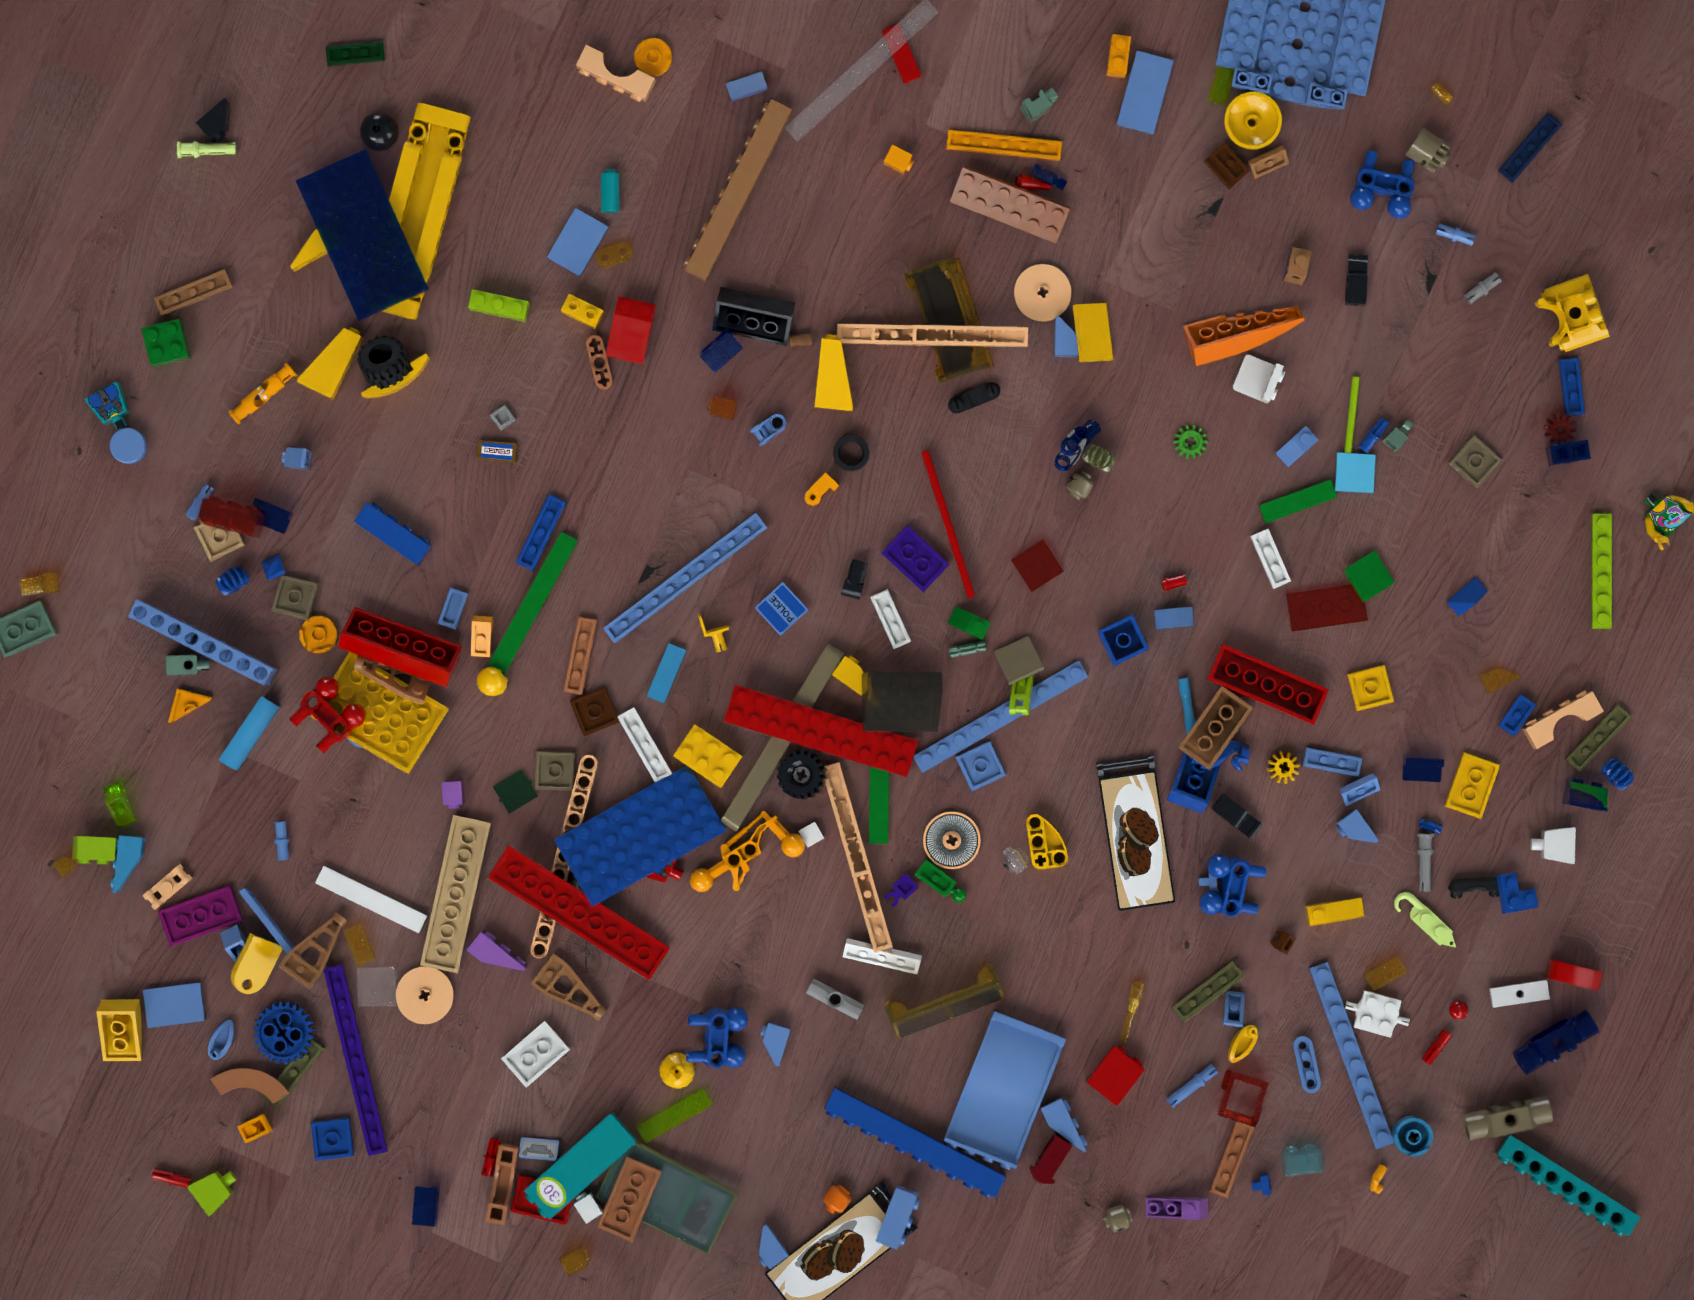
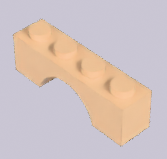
[576,45,656,102]
[1523,690,1604,749]

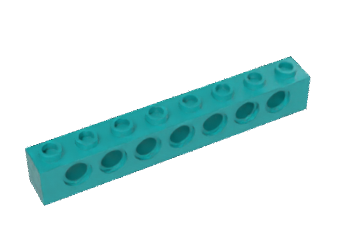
[1495,1134,1641,1237]

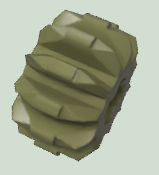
[1082,444,1116,472]

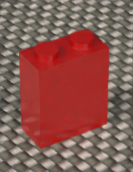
[1085,1045,1145,1106]

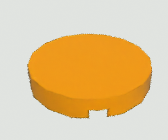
[634,38,672,77]
[299,616,338,654]

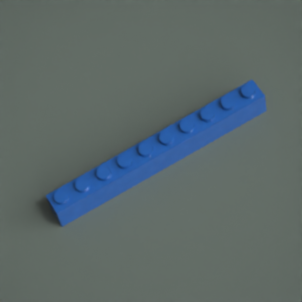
[824,1087,1006,1198]

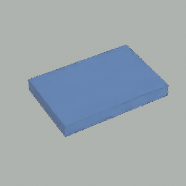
[547,208,609,277]
[143,982,206,1028]

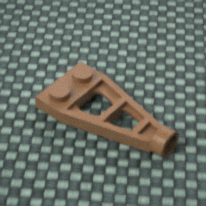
[353,655,431,705]
[279,913,347,990]
[530,953,608,1021]

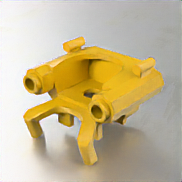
[1535,274,1610,352]

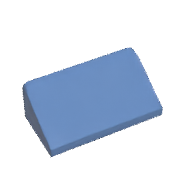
[725,71,768,102]

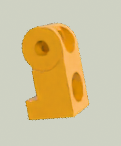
[804,472,839,506]

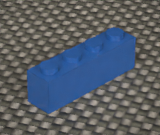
[354,502,432,566]

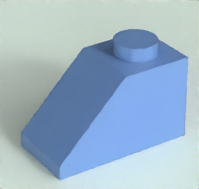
[1054,317,1078,357]
[1275,426,1318,467]
[282,447,312,471]
[1336,809,1379,843]
[220,925,247,963]
[760,1022,790,1066]
[758,1222,789,1269]

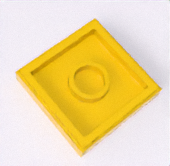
[1347,665,1394,711]

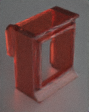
[1217,1069,1269,1127]

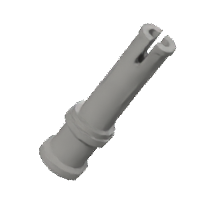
[1417,833,1434,892]

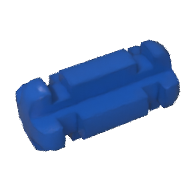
[1418,819,1443,834]

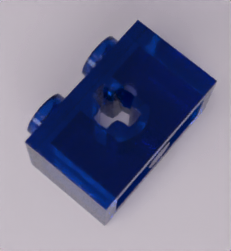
[1546,440,1591,466]

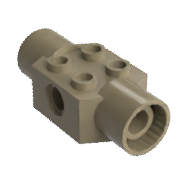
[1463,1095,1553,1141]

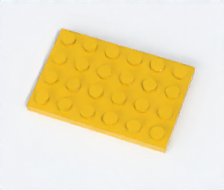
[309,652,449,775]

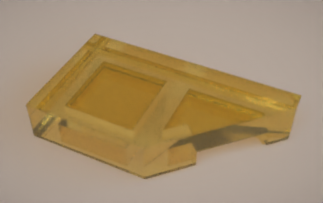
[1479,668,1520,694]

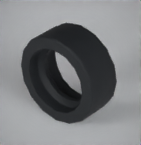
[833,435,869,472]

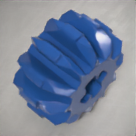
[215,566,250,596]
[1601,758,1634,790]

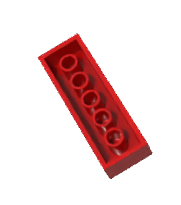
[338,607,462,687]
[1206,644,1329,725]

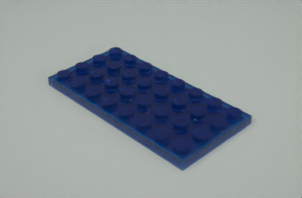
[295,149,429,321]

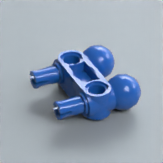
[1350,151,1415,219]
[1199,854,1266,917]
[685,1007,748,1068]

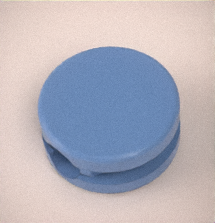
[110,428,148,464]

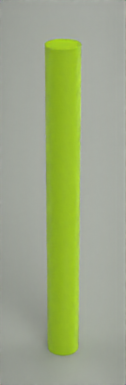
[1344,377,1360,453]

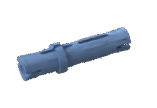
[1166,1063,1219,1108]

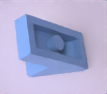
[1221,990,1245,1027]

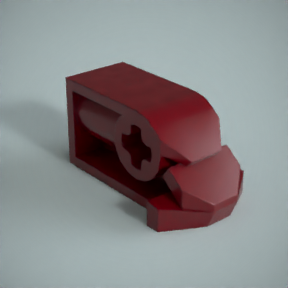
[1029,1132,1072,1184]

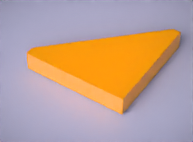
[168,688,212,723]

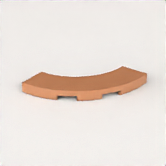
[210,1068,290,1104]

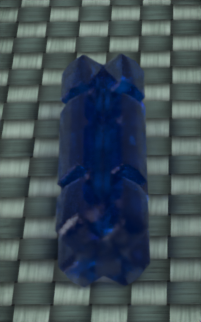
[1032,163,1067,190]

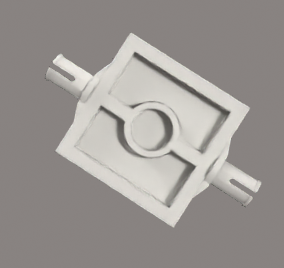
[1345,990,1410,1038]

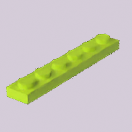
[1591,514,1612,629]

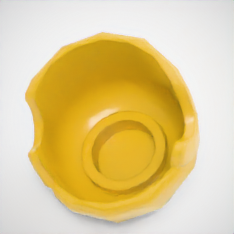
[476,666,508,696]

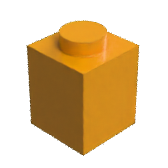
[883,145,914,175]

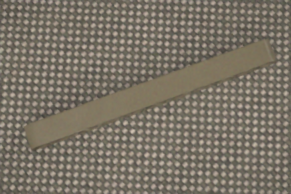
[721,643,844,832]

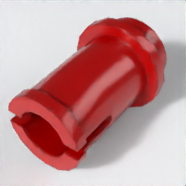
[1161,573,1187,592]

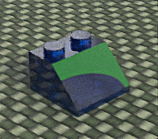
[1562,778,1608,812]

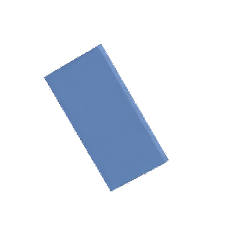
[1116,51,1174,135]

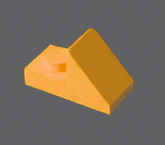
[237,1113,273,1144]

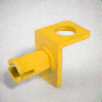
[698,613,729,652]

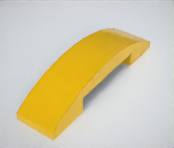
[361,354,430,398]

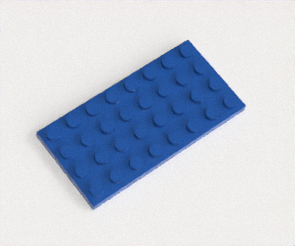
[554,765,726,907]

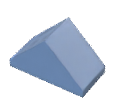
[1154,607,1194,629]

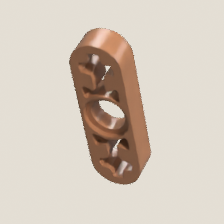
[586,335,613,390]

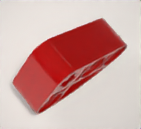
[1545,959,1603,991]

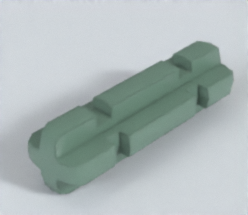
[949,641,987,658]

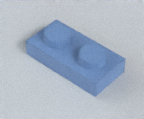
[1339,773,1381,806]

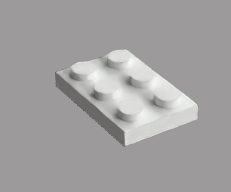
[501,1021,570,1088]

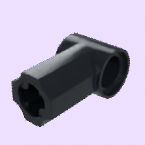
[841,559,868,600]

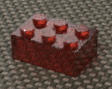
[197,496,265,538]

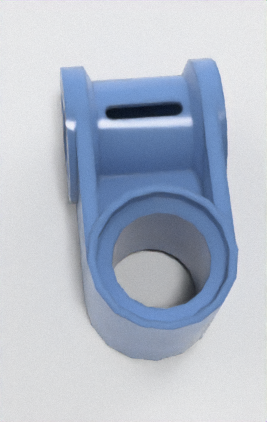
[750,414,787,447]

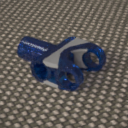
[1054,420,1101,471]

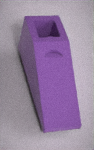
[467,931,527,971]
[1146,1197,1208,1220]

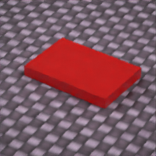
[510,1174,573,1225]

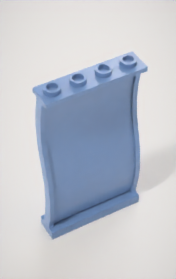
[944,1010,1066,1170]

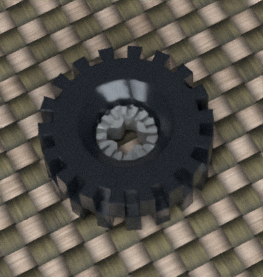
[777,750,827,800]

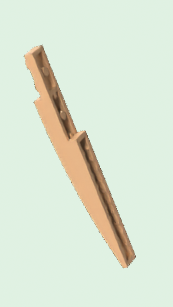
[837,324,1028,347]
[824,762,893,953]

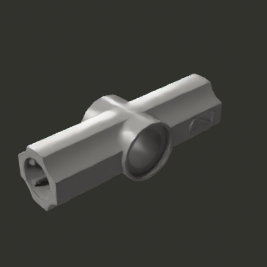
[806,978,865,1020]

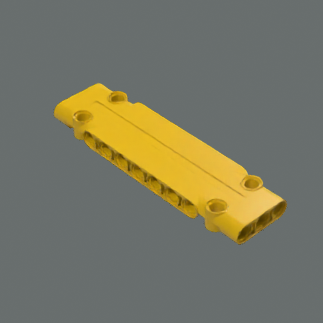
[363,103,471,320]

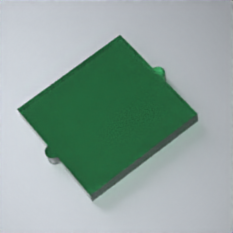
[493,769,538,814]

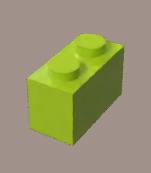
[72,836,116,865]

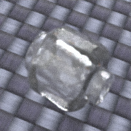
[1000,845,1029,875]

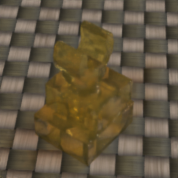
[52,855,78,878]

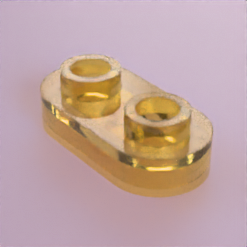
[596,242,633,269]

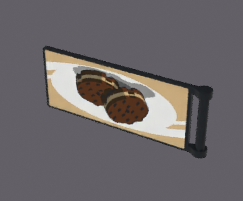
[1096,755,1175,911]
[765,1182,918,1300]

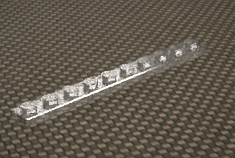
[784,0,939,143]

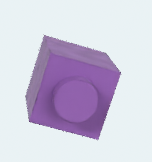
[442,781,464,809]

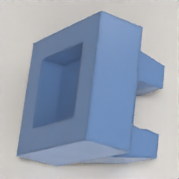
[1198,872,1217,891]

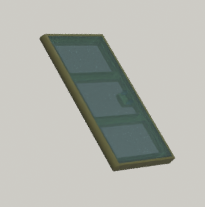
[595,1141,739,1255]

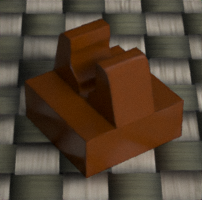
[1270,930,1296,955]

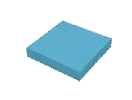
[1335,453,1376,493]

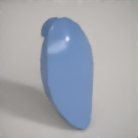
[208,1019,235,1060]

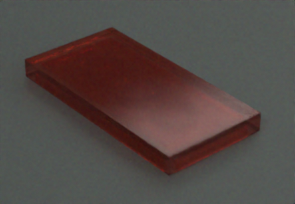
[1286,584,1368,632]

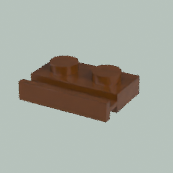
[1203,143,1250,190]

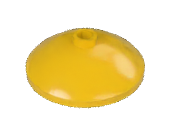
[1224,92,1282,149]

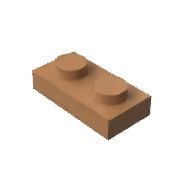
[1248,145,1289,179]

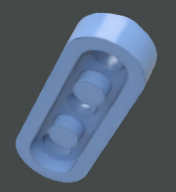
[1293,1036,1321,1093]

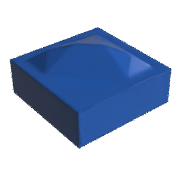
[261,555,286,581]

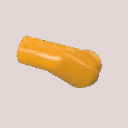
[1370,1164,1387,1194]

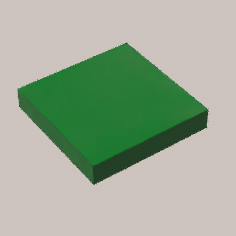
[1343,551,1395,603]

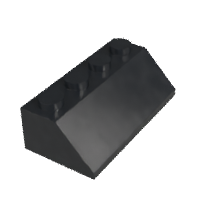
[712,287,796,346]

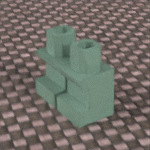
[1020,88,1058,124]

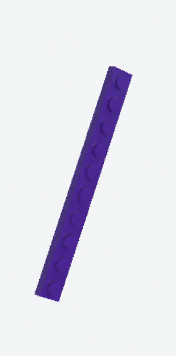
[324,964,388,1156]

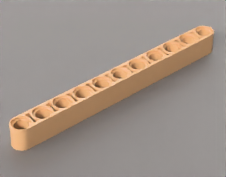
[531,755,598,958]

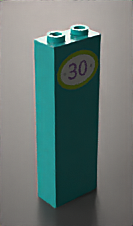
[524,1112,638,1219]

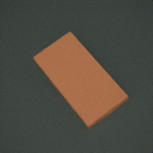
[597,1155,663,1242]

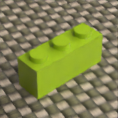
[468,289,530,322]

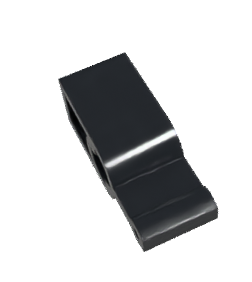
[1345,254,1368,306]
[1211,794,1263,839]

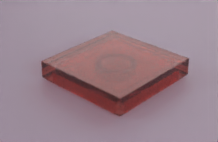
[1011,540,1064,592]

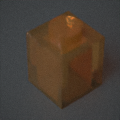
[707,396,737,421]

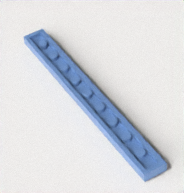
[603,513,767,644]
[913,661,1088,773]
[1309,962,1393,1149]

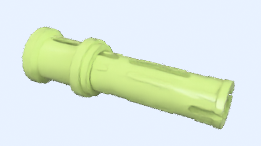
[177,141,236,159]

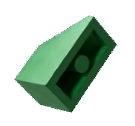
[947,607,991,641]

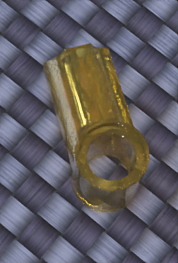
[20,572,60,596]

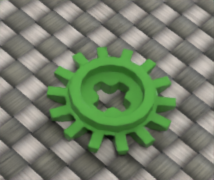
[1173,425,1208,459]

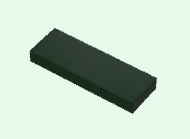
[326,41,385,67]

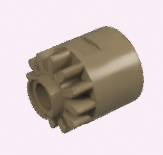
[1405,127,1451,173]

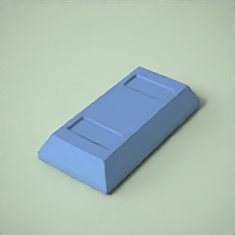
[438,587,468,630]

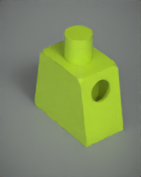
[187,1171,237,1216]

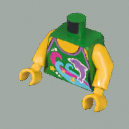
[1644,493,1694,550]

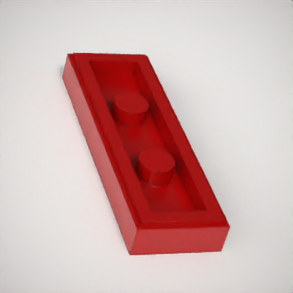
[882,24,922,84]

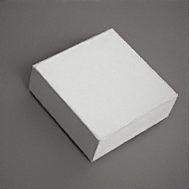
[798,822,824,847]

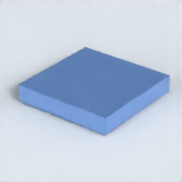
[955,741,1006,792]

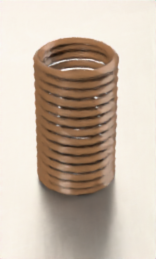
[789,333,812,347]

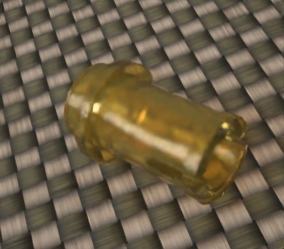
[1430,81,1454,106]

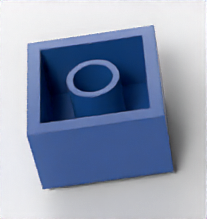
[1097,615,1149,666]

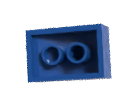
[1167,752,1220,814]

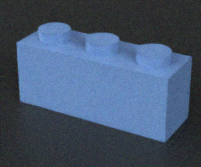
[876,1185,921,1250]

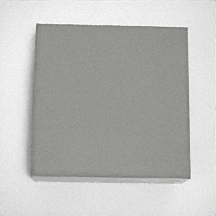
[490,404,516,431]

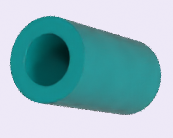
[600,169,620,213]

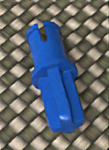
[1358,418,1389,454]

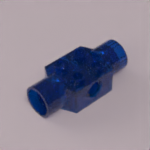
[1512,1009,1600,1075]

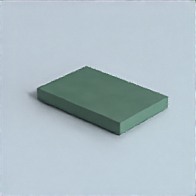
[0,599,58,658]

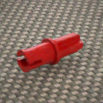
[1421,1029,1453,1065]
[481,1138,501,1177]
[152,1168,191,1189]

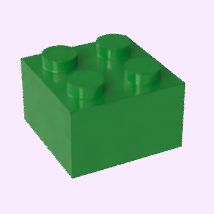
[141,319,191,367]

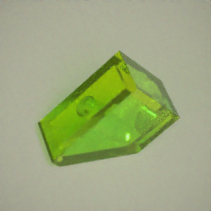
[103,781,137,828]

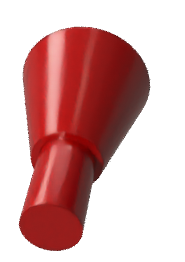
[1015,173,1051,191]

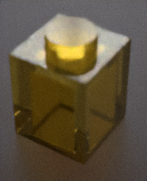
[559,1247,591,1276]

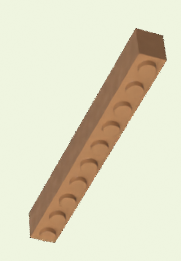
[684,99,792,282]

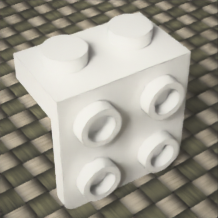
[1233,355,1285,403]

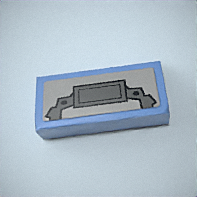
[518,1137,559,1161]

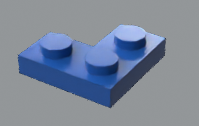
[1496,873,1538,914]

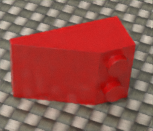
[606,296,656,365]

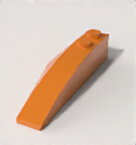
[1183,306,1304,366]

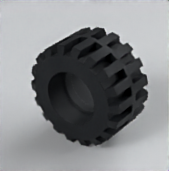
[357,335,410,388]

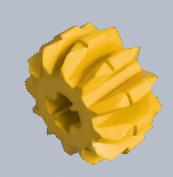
[1267,751,1300,784]

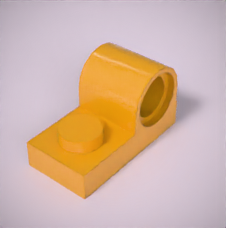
[471,615,493,657]

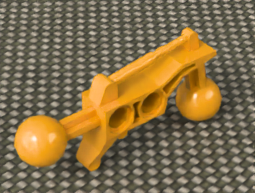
[689,811,805,892]

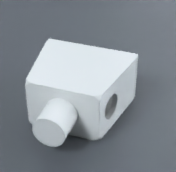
[1530,827,1576,864]

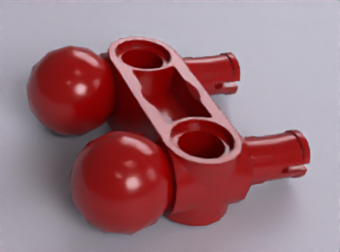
[289,676,366,753]

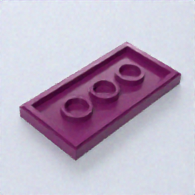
[158,885,244,947]

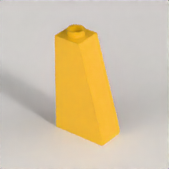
[296,327,363,400]
[814,334,853,411]

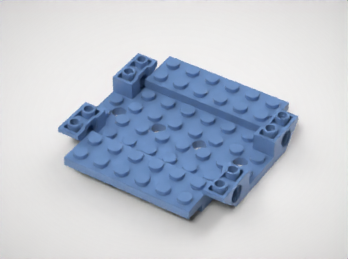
[1215,0,1385,109]

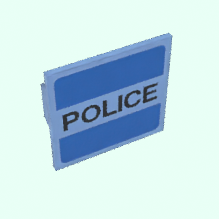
[755,582,808,636]

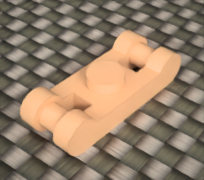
[142,864,193,910]

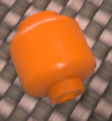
[823,1184,851,1214]

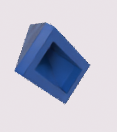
[1447,577,1488,616]

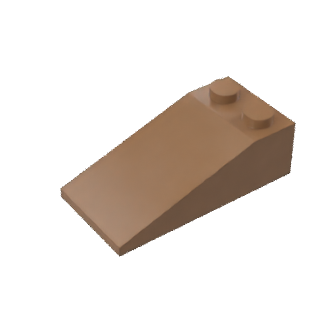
[1178,686,1253,770]

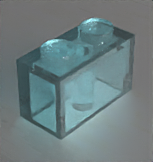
[1281,1144,1324,1176]

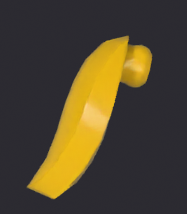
[1227,1025,1258,1063]

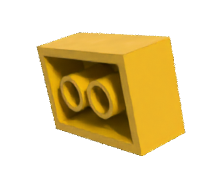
[673,724,743,788]

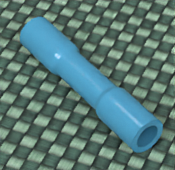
[1177,678,1196,735]

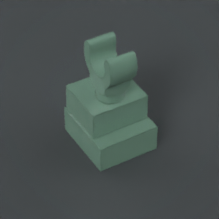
[1382,420,1414,452]

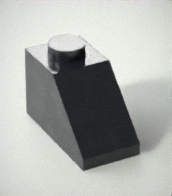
[196,98,230,143]

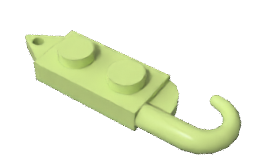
[1394,892,1456,947]

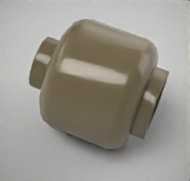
[1065,471,1094,500]
[1103,1205,1133,1233]

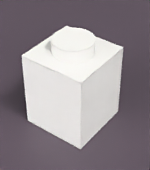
[574,1192,603,1224]

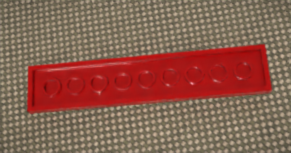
[723,685,918,777]
[487,845,670,980]

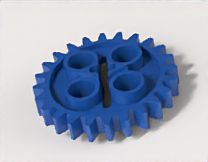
[252,1001,316,1064]

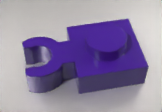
[884,873,918,907]

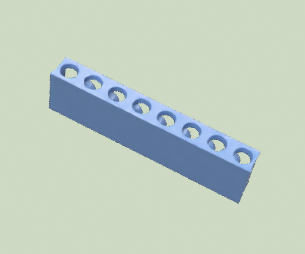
[128,599,279,686]

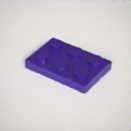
[881,525,949,592]

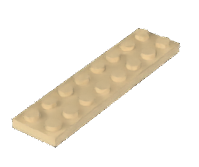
[420,815,491,973]

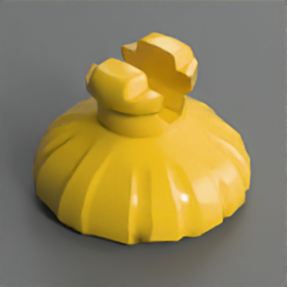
[659,1052,695,1089]

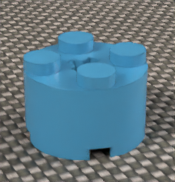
[1391,1116,1433,1157]

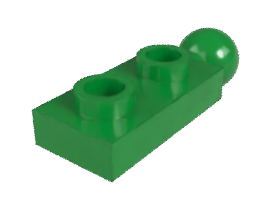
[914,859,966,903]

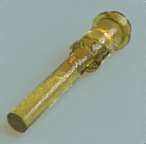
[1119,981,1146,1043]

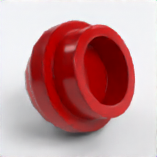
[1449,1001,1469,1020]

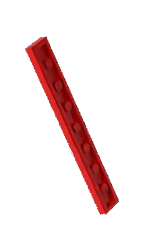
[921,450,975,599]

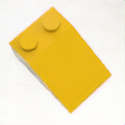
[96,999,142,1061]

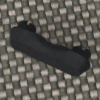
[948,382,1001,414]
[1448,877,1499,899]

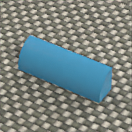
[219,696,280,771]

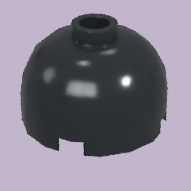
[360,112,399,152]

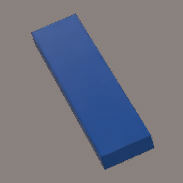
[516,494,567,571]

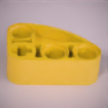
[1026,814,1068,869]

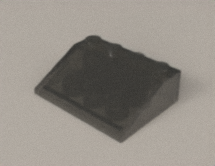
[862,672,942,732]

